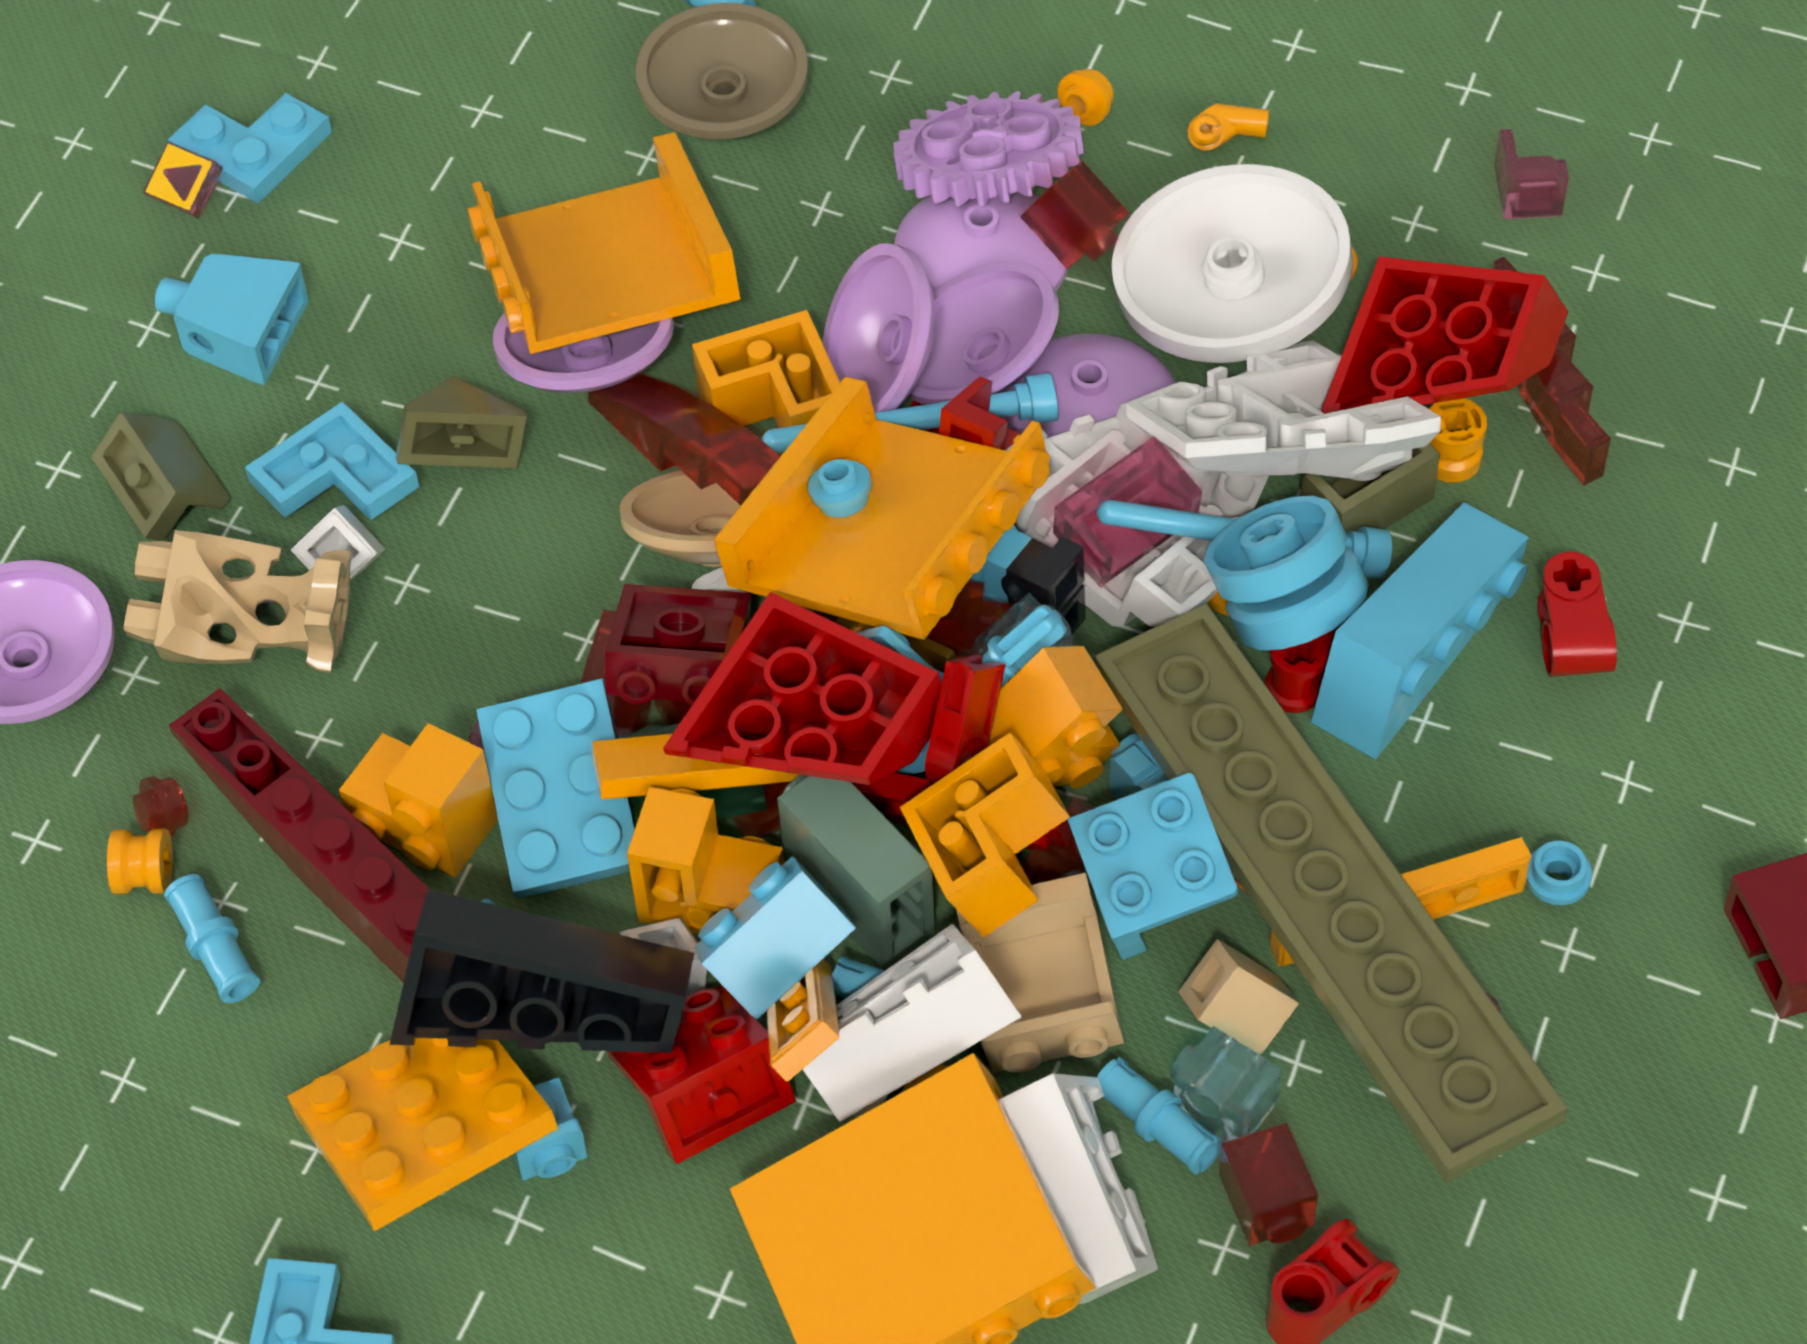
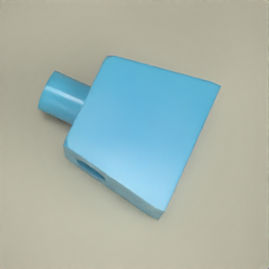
[155,253,309,385]

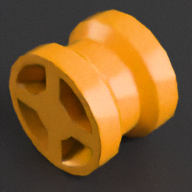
[107,828,173,895]

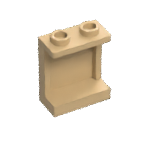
[956,873,1124,1073]

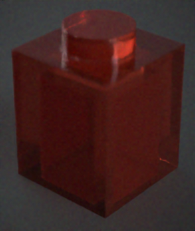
[1020,160,1130,270]
[1219,1123,1318,1246]

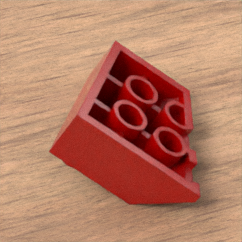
[1321,256,1569,414]
[663,592,941,785]

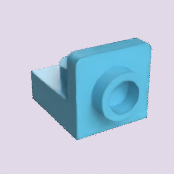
[513,1077,587,1181]

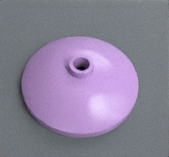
[894,192,1070,292]
[822,243,934,413]
[909,261,1059,404]
[493,313,674,393]
[1000,333,1176,438]
[0,560,115,724]

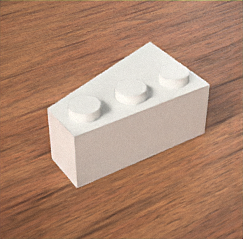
[803,924,1022,1122]
[999,1073,1158,1304]

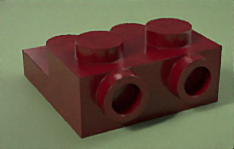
[605,584,751,706]

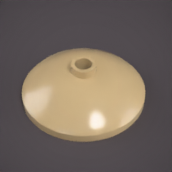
[619,465,769,567]

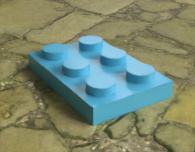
[476,679,636,899]

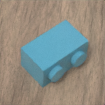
[694,856,856,1020]

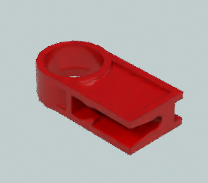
[925,654,1006,784]

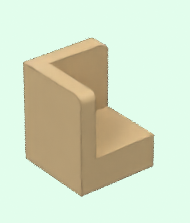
[1178,939,1299,1055]

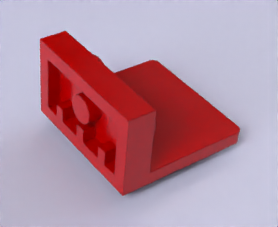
[607,985,797,1165]

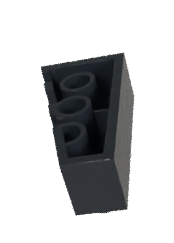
[390,889,694,1053]

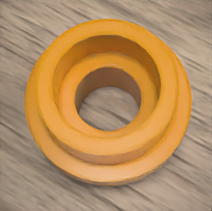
[1058,69,1114,126]

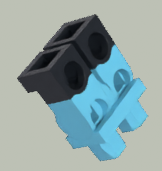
[951,525,1086,647]

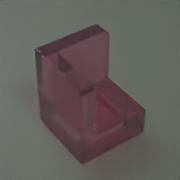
[1494,129,1569,219]

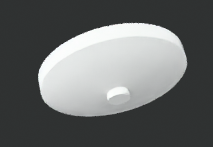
[1112,164,1353,363]

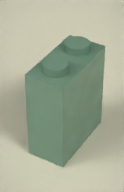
[778,775,935,970]

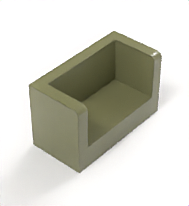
[1301,443,1440,533]

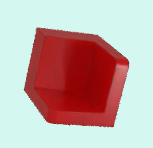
[939,376,1021,450]

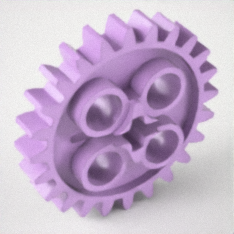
[893,91,1084,207]

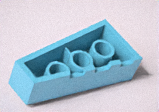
[1311,502,1529,760]

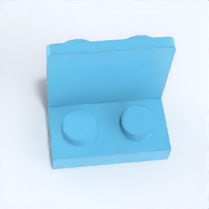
[1068,773,1238,960]

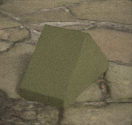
[396,376,527,468]

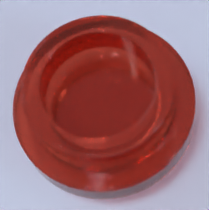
[133,775,188,837]

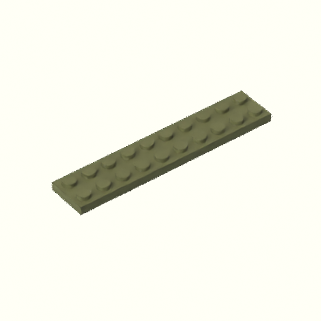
[1094,603,1568,1183]

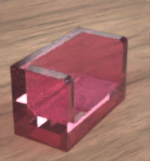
[1053,436,1202,588]

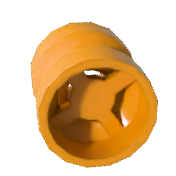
[1429,398,1487,483]

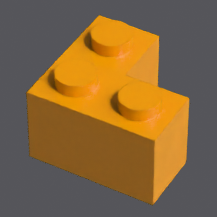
[692,310,840,434]
[989,646,1123,789]
[339,723,498,878]
[900,732,1070,938]
[627,786,784,934]

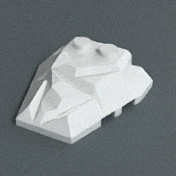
[1126,340,1441,481]
[1005,403,1269,627]

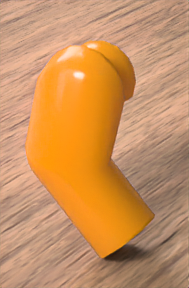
[1188,103,1270,151]

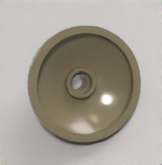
[635,3,808,139]

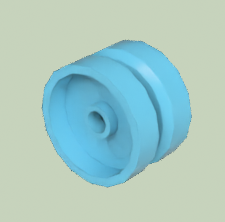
[1204,496,1369,650]

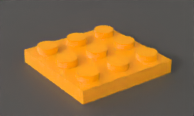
[287,1038,559,1232]

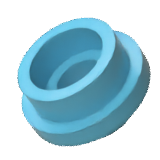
[808,459,872,518]
[1526,841,1592,905]

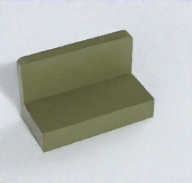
[91,411,230,541]

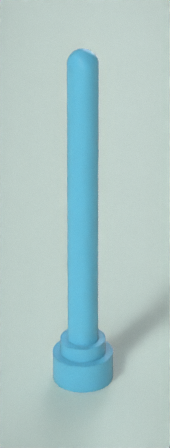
[762,372,1058,454]
[1096,499,1392,579]

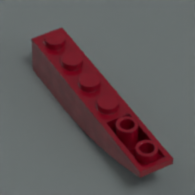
[169,688,430,983]

